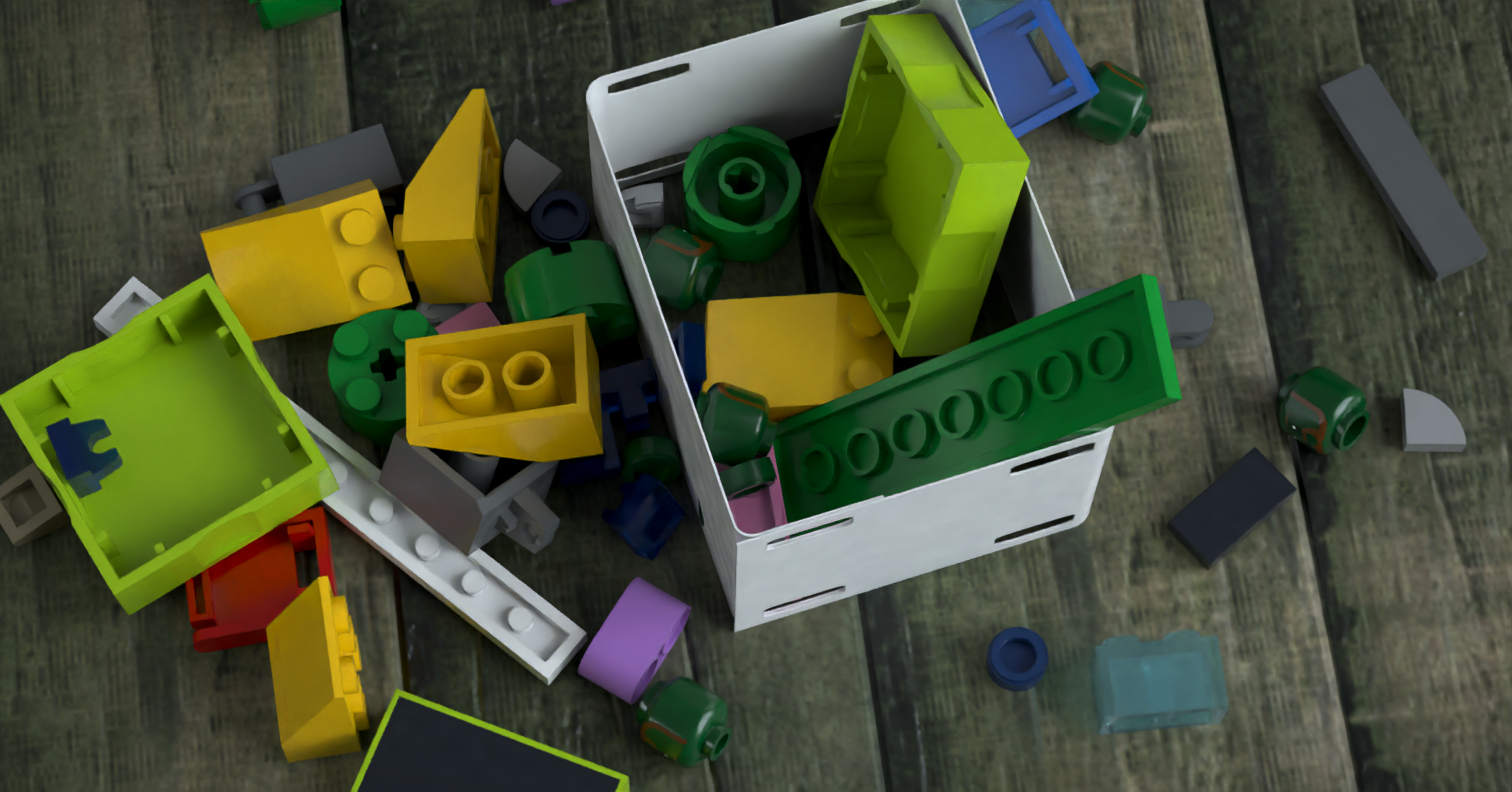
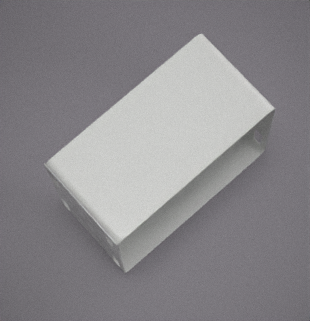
[586,0,1115,632]

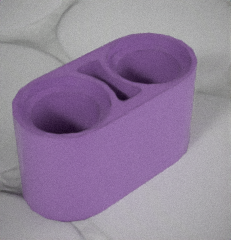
[578,577,691,705]

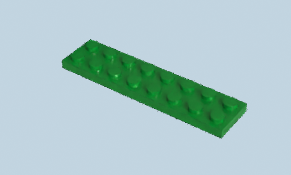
[773,273,1182,539]

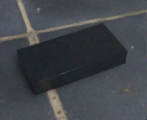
[1167,447,1297,571]

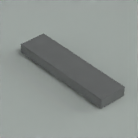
[1317,63,1489,283]

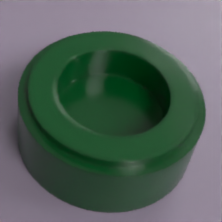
[619,436,681,489]
[718,457,777,501]

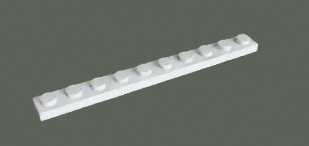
[93,276,588,686]

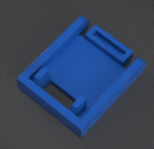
[969,0,1100,139]

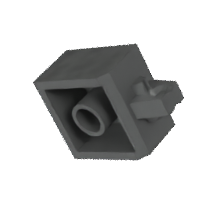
[378,426,560,557]

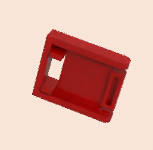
[185,506,338,653]

